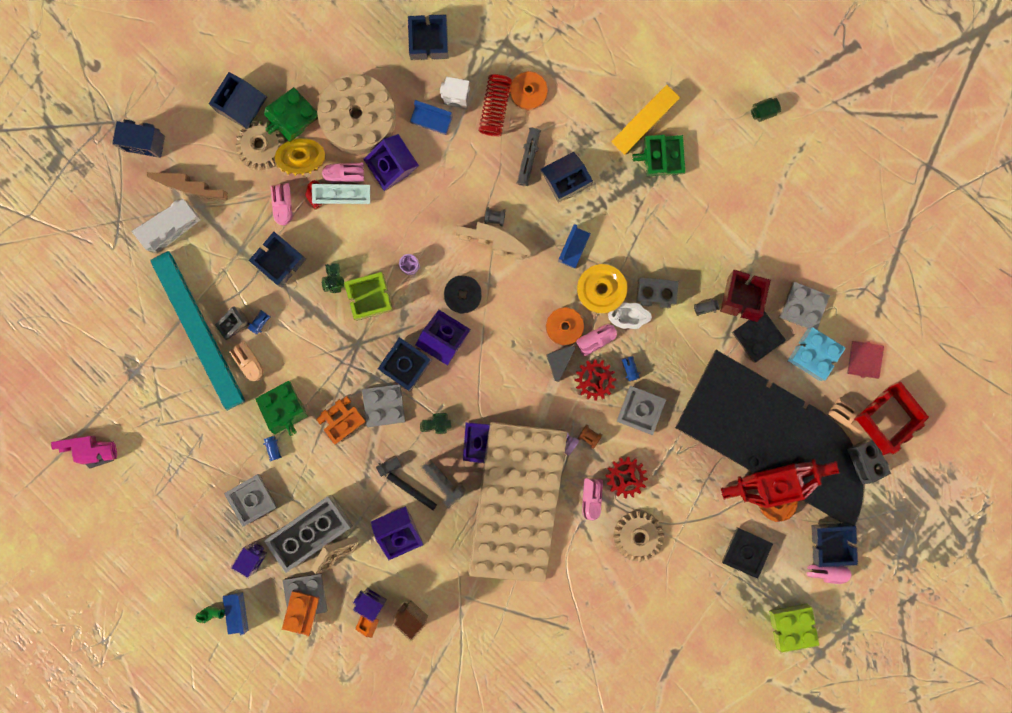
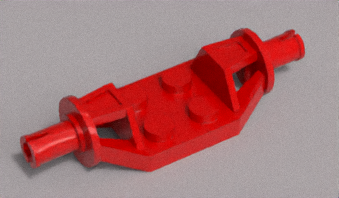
[721,459,839,508]

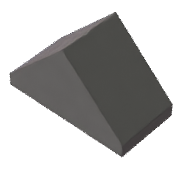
[215,306,250,340]
[546,346,576,382]

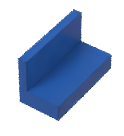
[410,100,452,135]
[558,224,591,269]
[223,592,249,635]

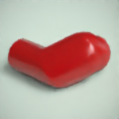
[305,180,322,210]

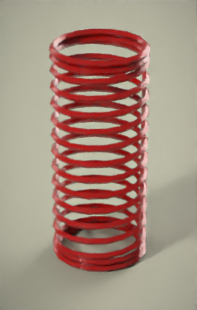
[478,74,512,137]

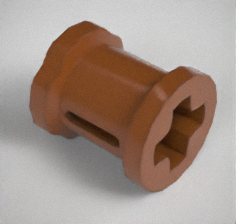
[577,424,603,449]

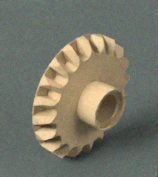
[235,120,285,170]
[614,511,664,562]

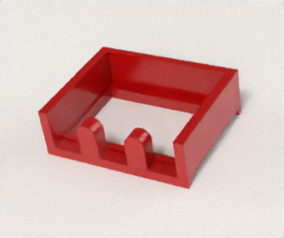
[854,381,930,455]

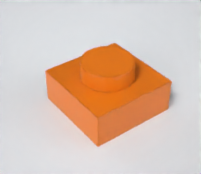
[355,615,379,638]

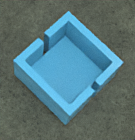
[787,327,845,381]

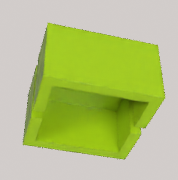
[344,272,393,321]
[769,603,820,653]

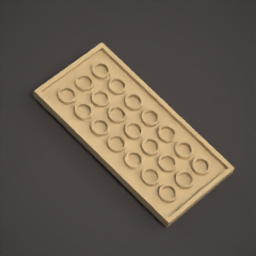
[469,422,568,583]

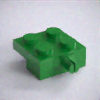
[264,87,318,142]
[632,135,686,177]
[255,380,308,436]

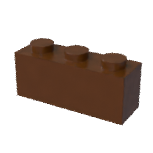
[393,601,428,640]

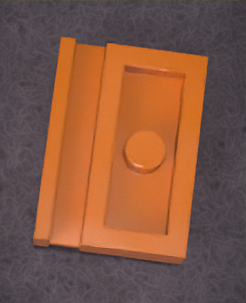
[282,590,320,636]

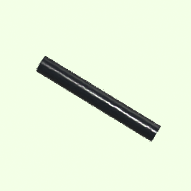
[386,472,438,510]

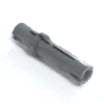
[516,128,541,186]

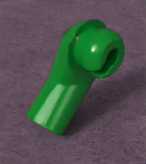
[195,606,225,623]

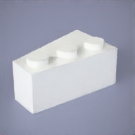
[131,199,201,254]

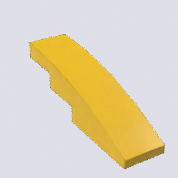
[611,85,681,155]

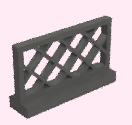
[421,460,466,508]

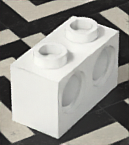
[440,77,470,109]

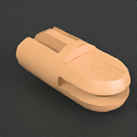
[228,340,264,381]
[828,399,866,434]

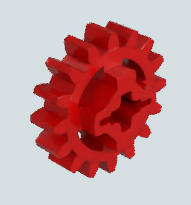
[574,359,616,401]
[605,456,648,499]

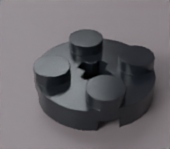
[444,276,482,314]

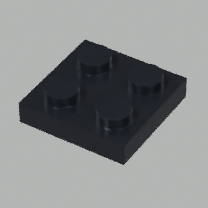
[732,311,786,363]
[722,527,773,579]

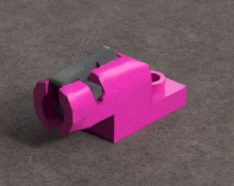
[51,436,117,469]

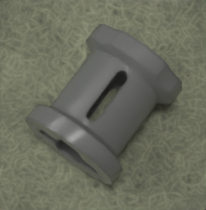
[484,207,505,227]

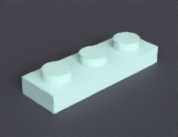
[312,184,370,204]

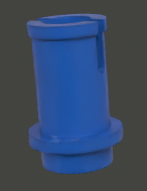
[247,310,271,335]
[622,356,640,382]
[263,436,282,461]

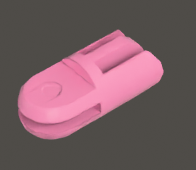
[322,162,364,183]
[271,183,292,225]
[576,324,617,356]
[582,478,603,521]
[807,565,851,584]

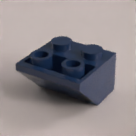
[209,72,267,129]
[540,151,593,203]

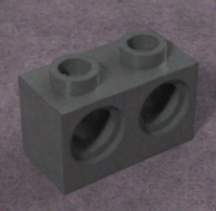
[636,277,679,308]
[847,439,891,484]

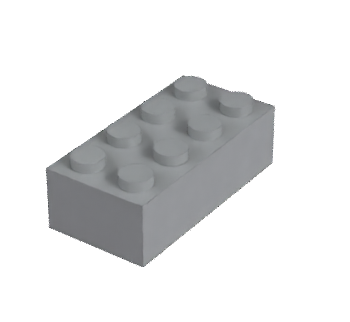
[264,495,353,573]

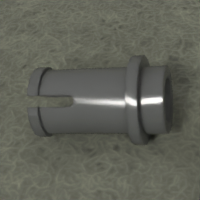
[694,298,719,316]
[376,456,402,477]

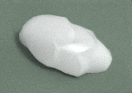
[608,302,652,329]

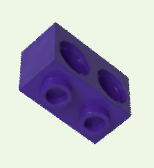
[231,543,267,578]
[353,587,387,622]

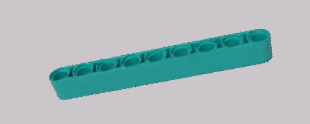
[151,251,245,411]

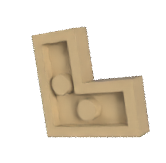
[311,536,359,574]

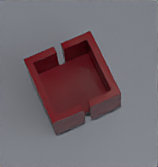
[720,270,771,322]

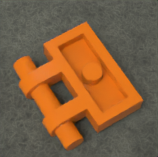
[316,396,366,445]

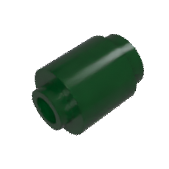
[751,98,781,122]

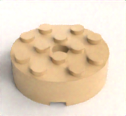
[317,74,396,155]

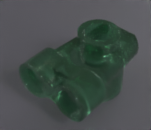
[322,263,344,293]
[420,413,451,434]

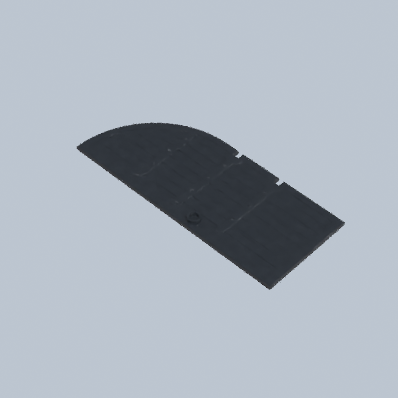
[675,349,864,526]

